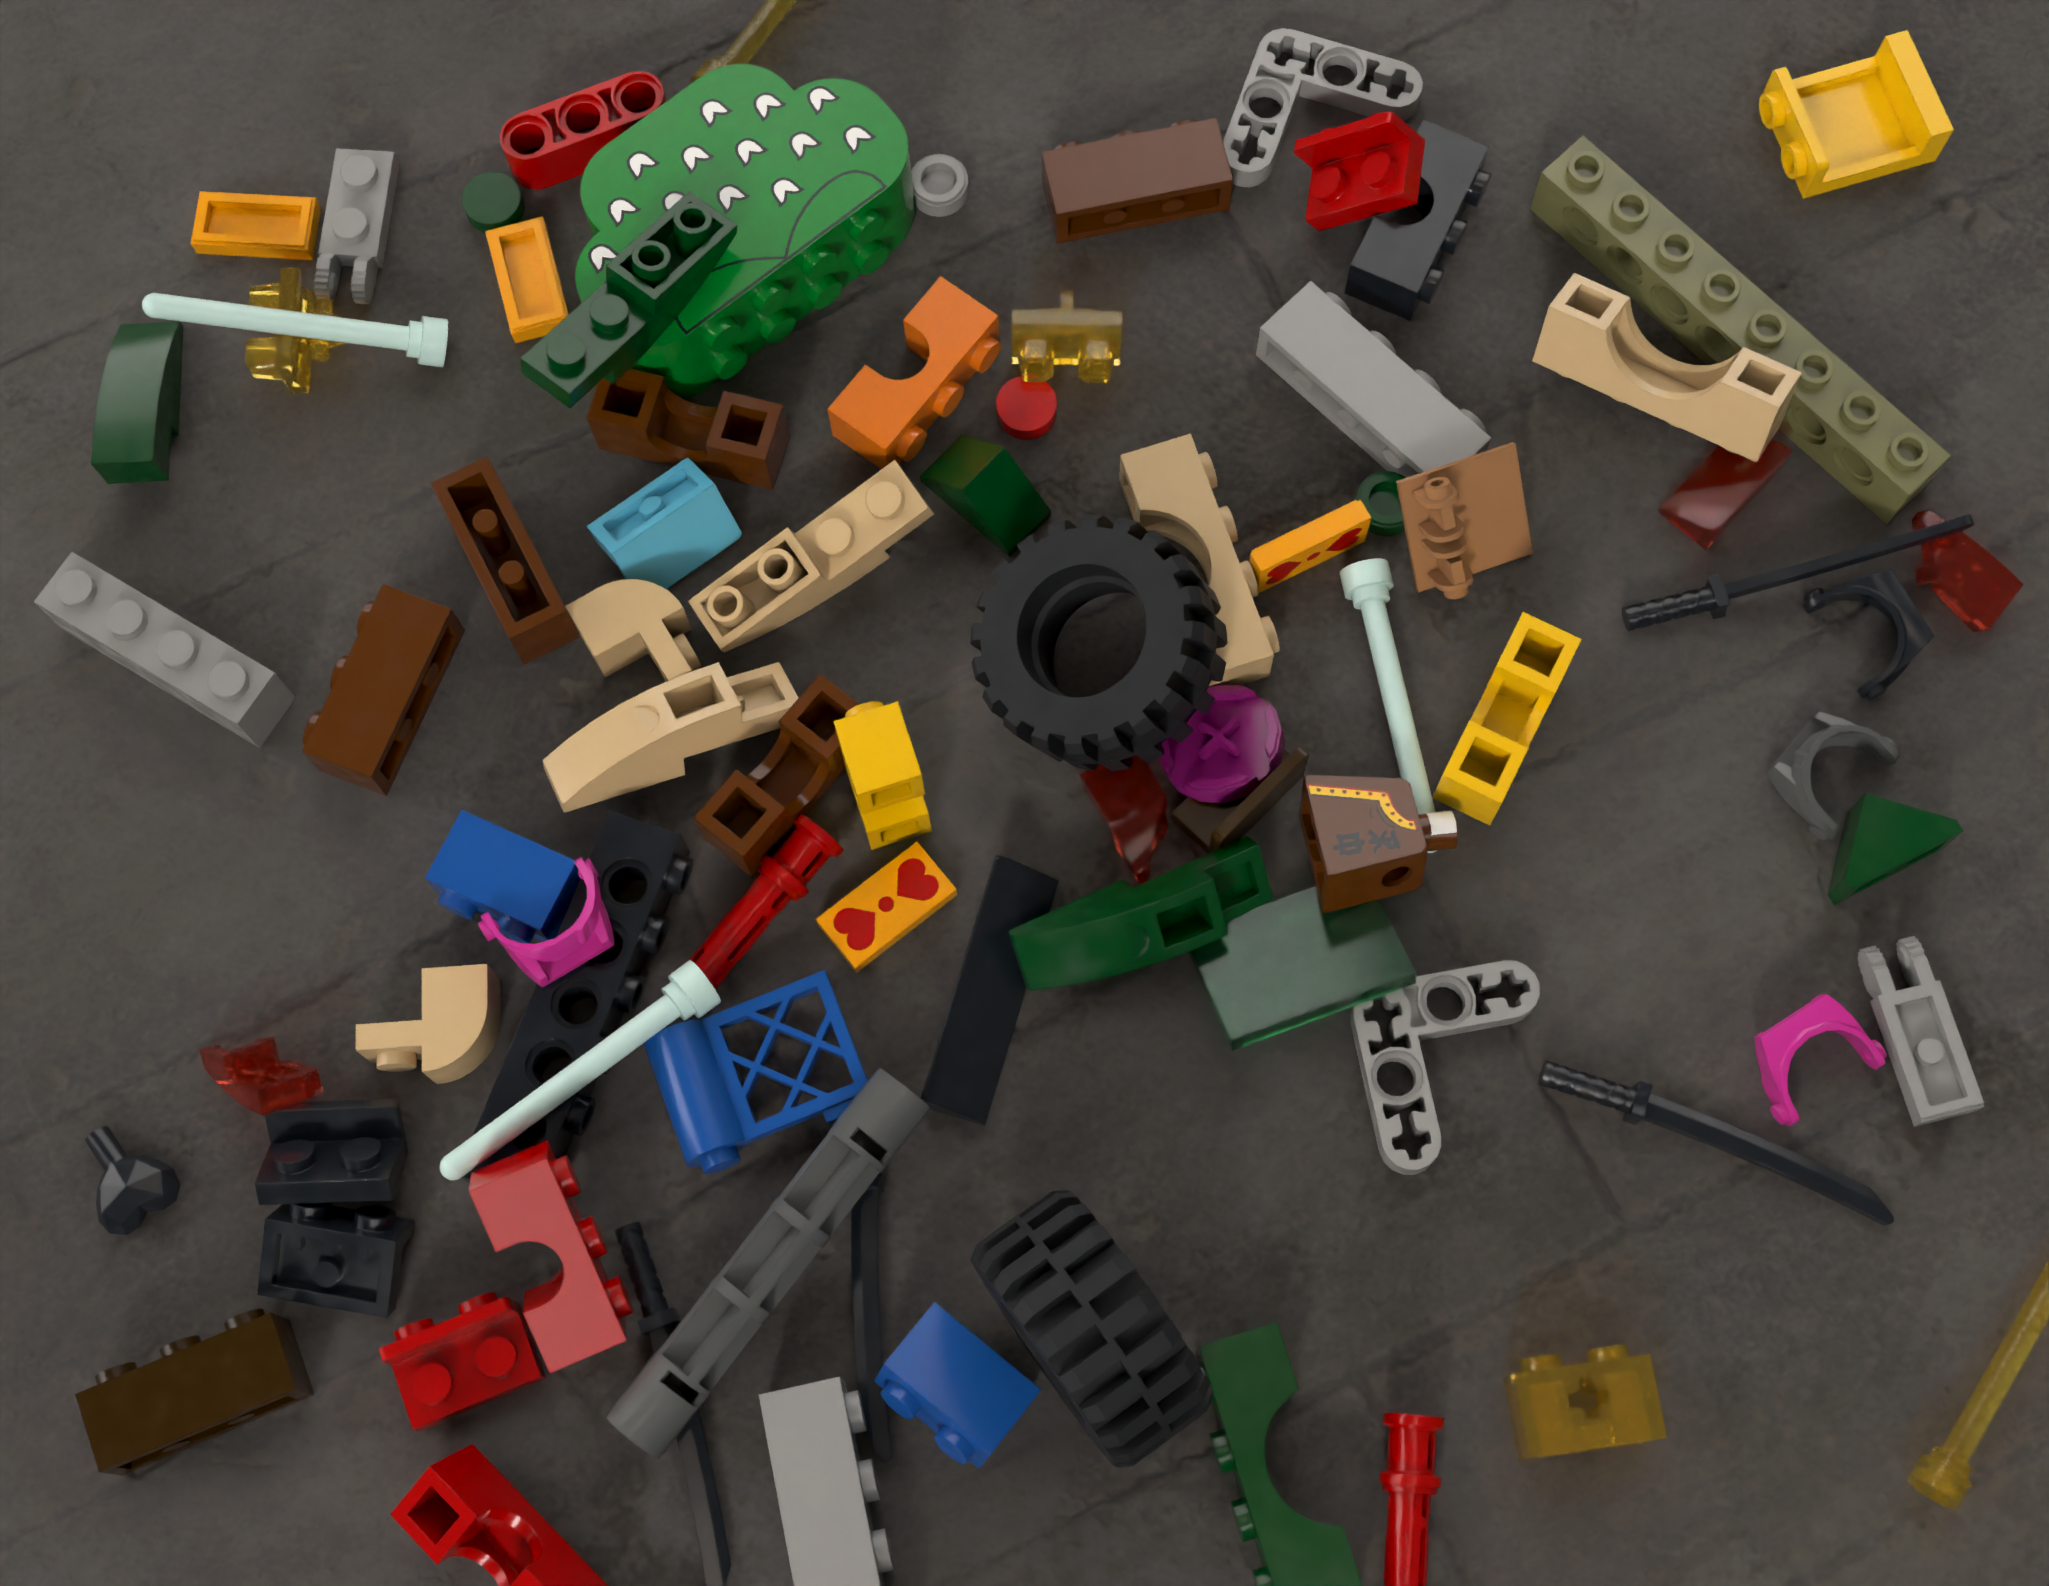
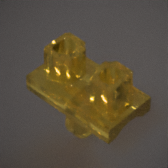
[245,268,345,393]
[1012,290,1122,383]

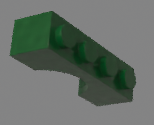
[1195,1322,1363,1586]

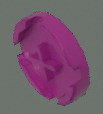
[1159,684,1285,803]

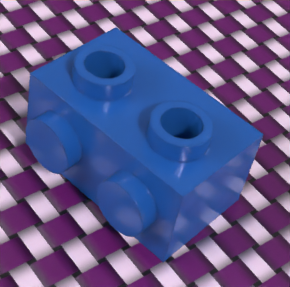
[425,810,581,944]
[874,1302,1041,1469]

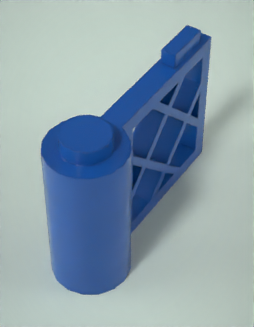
[643,970,868,1174]

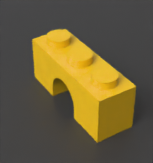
[1432,612,1582,826]
[833,701,932,850]

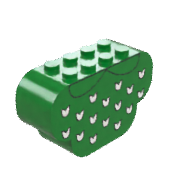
[575,64,915,399]

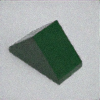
[920,435,1051,557]
[1827,793,1963,906]

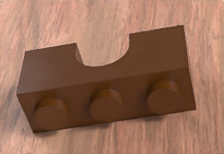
[586,369,790,490]
[694,674,860,877]

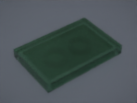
[1188,886,1416,1051]

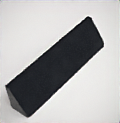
[921,855,1059,1126]

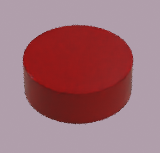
[996,375,1057,440]

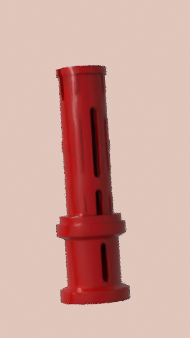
[683,814,844,990]
[1379,1413,1445,1586]

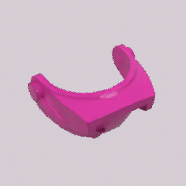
[478,857,615,988]
[1754,994,1887,1126]

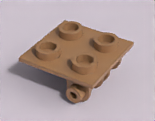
[1396,442,1533,599]

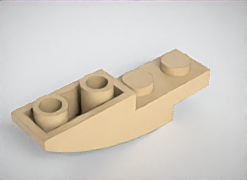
[688,460,934,652]
[543,662,799,813]

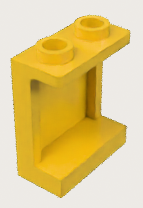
[1759,30,1954,199]

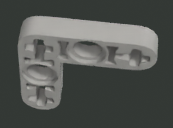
[1223,28,1423,188]
[1350,960,1540,1175]

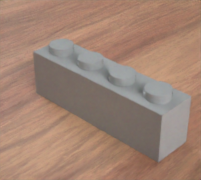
[1256,281,1491,478]
[34,552,296,748]
[759,1377,894,1586]

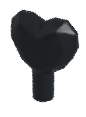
[85,1126,181,1236]

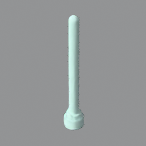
[142,293,448,367]
[1339,558,1437,853]
[440,960,721,1180]

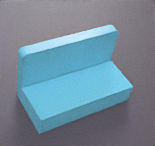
[587,457,742,589]

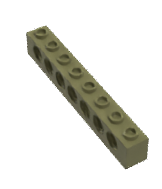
[1530,135,1951,525]

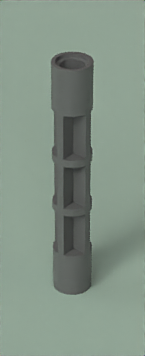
[606,1068,931,1459]

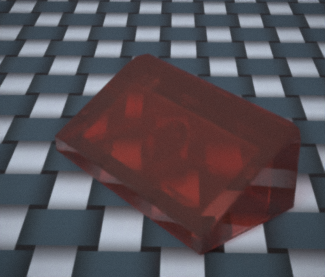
[1658,440,1793,551]

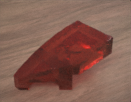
[1912,510,2024,633]
[1080,755,1169,885]
[199,1037,323,1116]

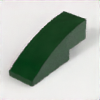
[91,321,184,484]

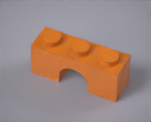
[827,276,1001,469]

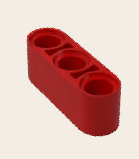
[499,71,667,190]

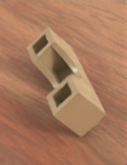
[1532,273,1802,462]
[1119,433,1280,688]

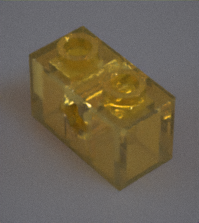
[1503,1344,1667,1461]

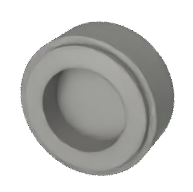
[911,154,969,217]

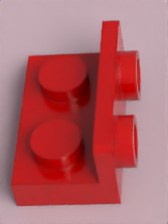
[1294,112,1425,231]
[378,1292,546,1431]

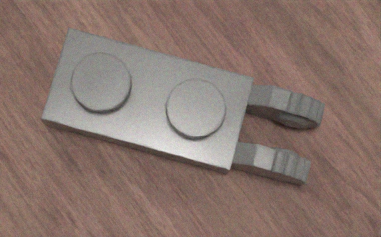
[314,148,399,304]
[1857,936,1984,1127]

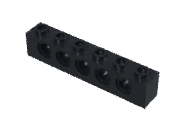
[462,810,693,1184]

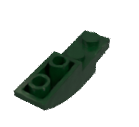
[520,192,737,408]
[1008,836,1274,991]

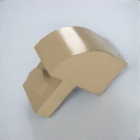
[565,579,701,682]
[356,964,501,1084]

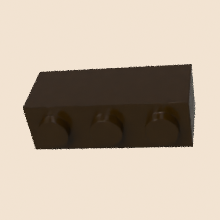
[75,1309,315,1476]

